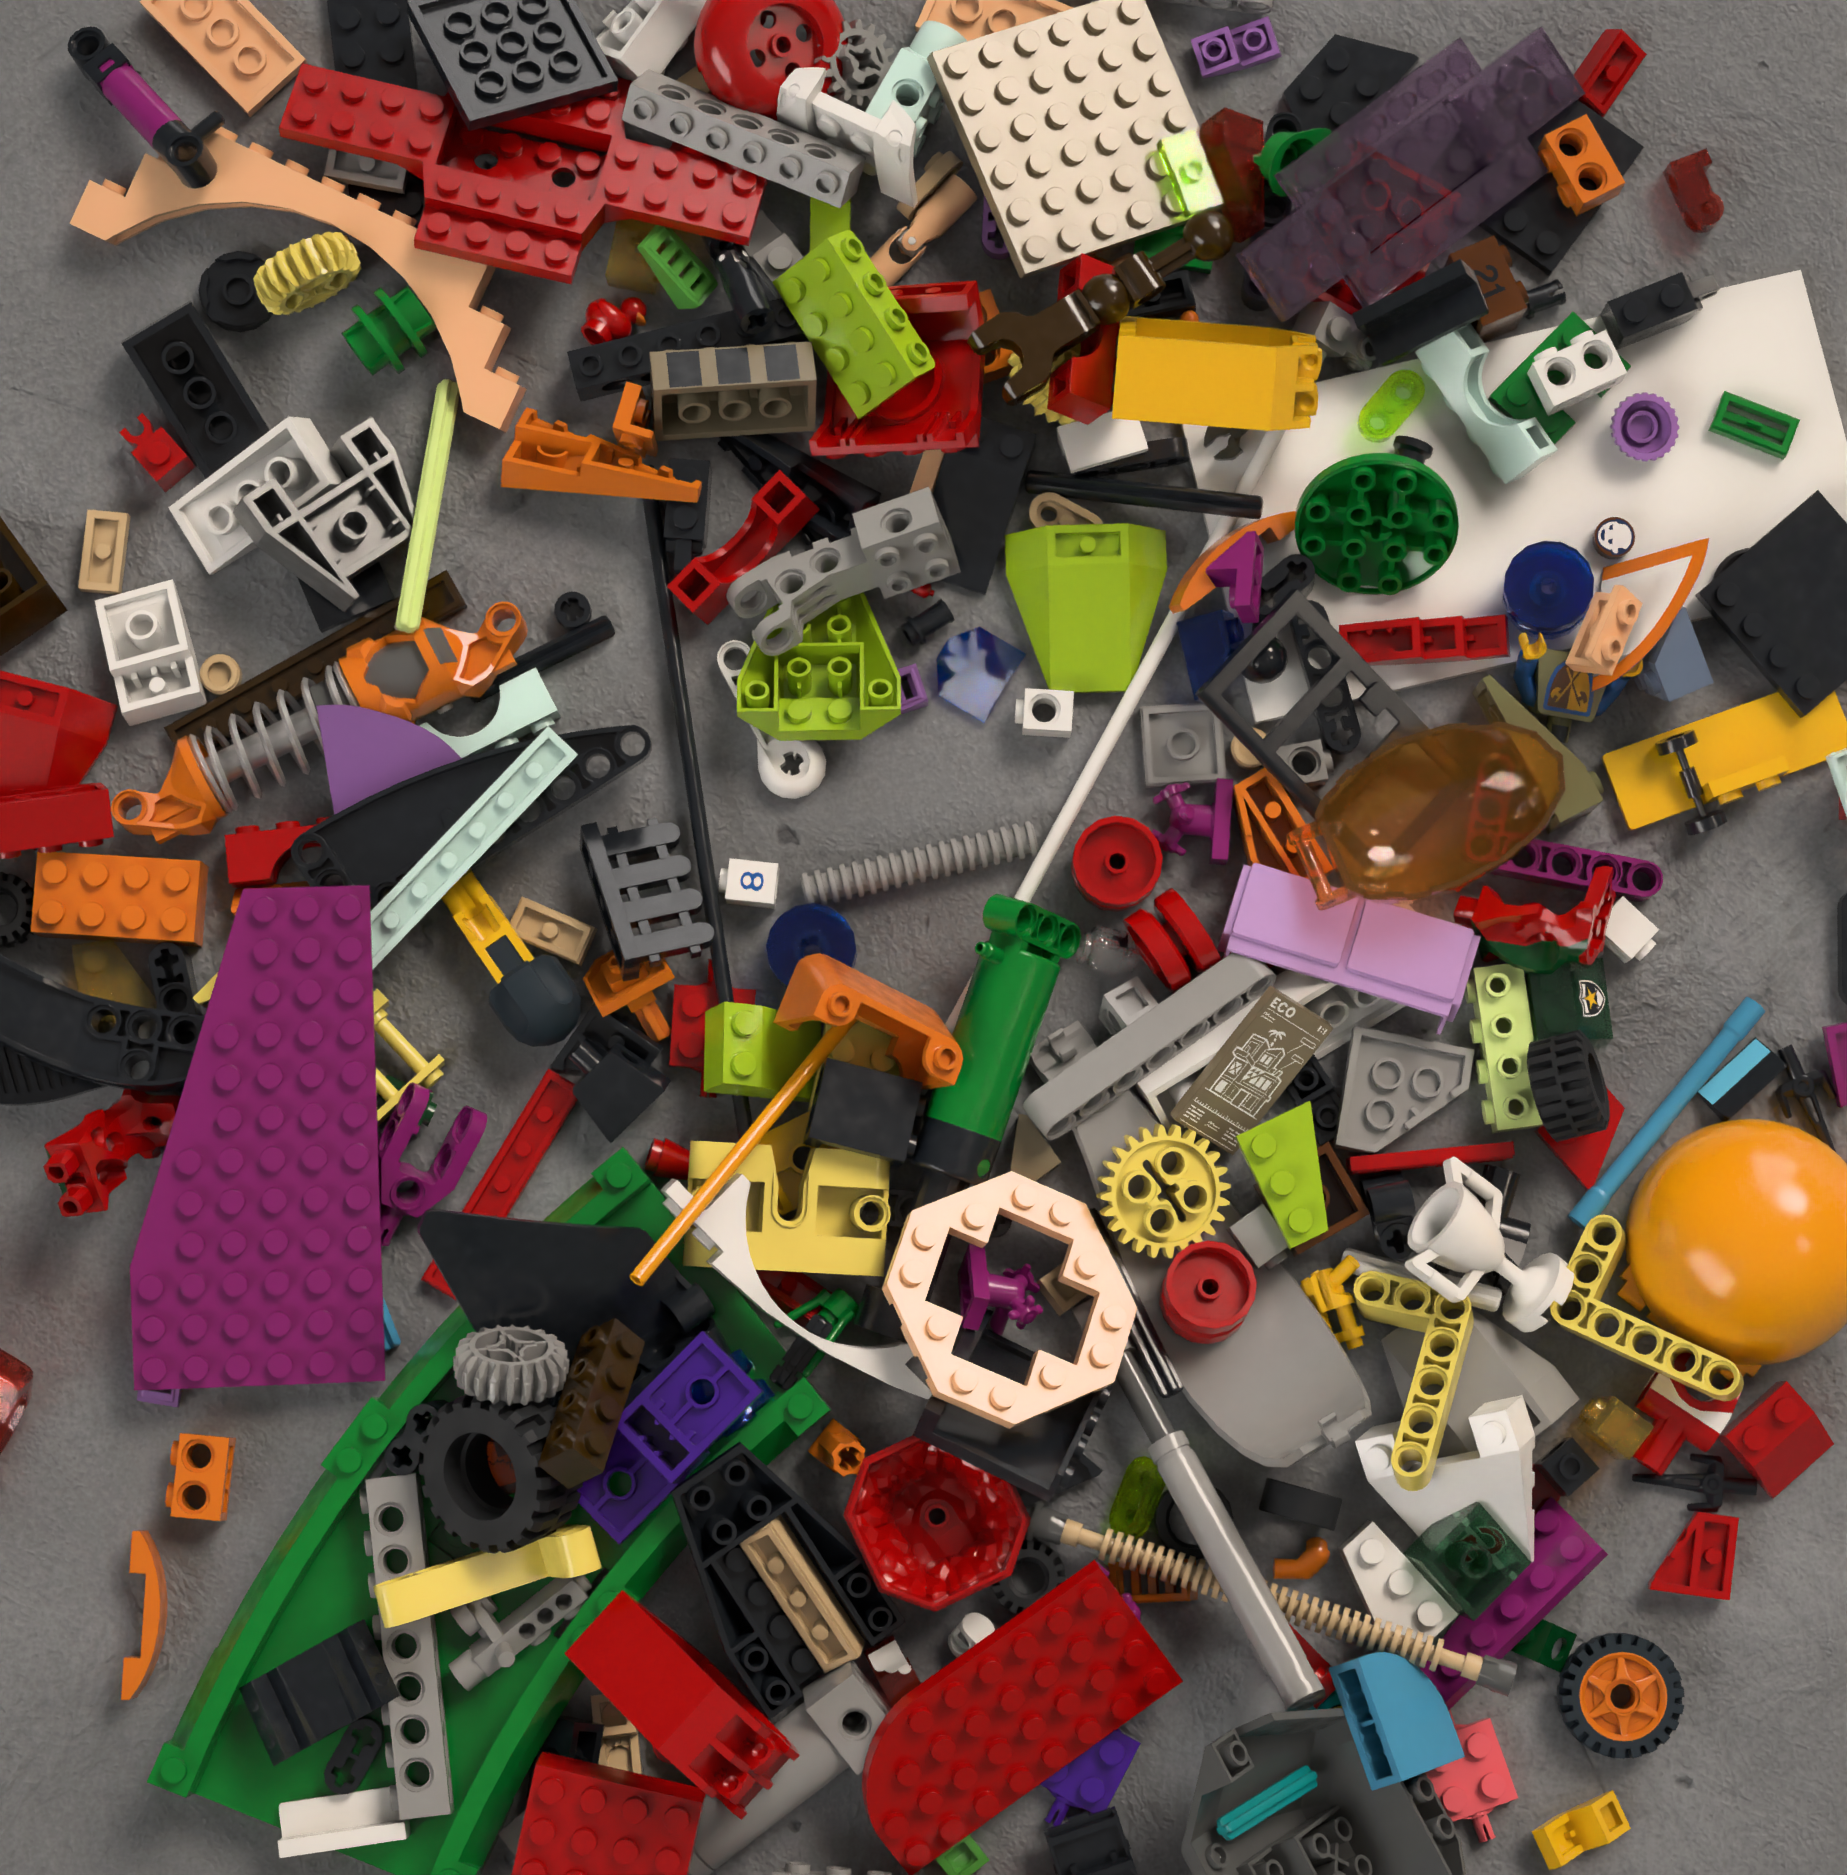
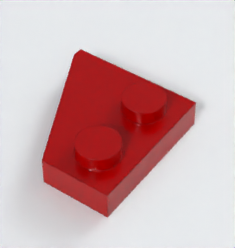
[1534,1087,1625,1191]
[1648,1512,1739,1600]

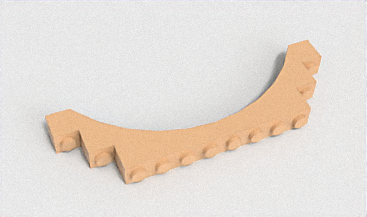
[70,127,527,433]

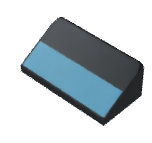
[1696,1037,1787,1122]

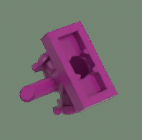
[1151,778,1233,865]
[957,1243,1043,1335]

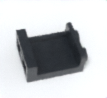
[803,1058,927,1168]

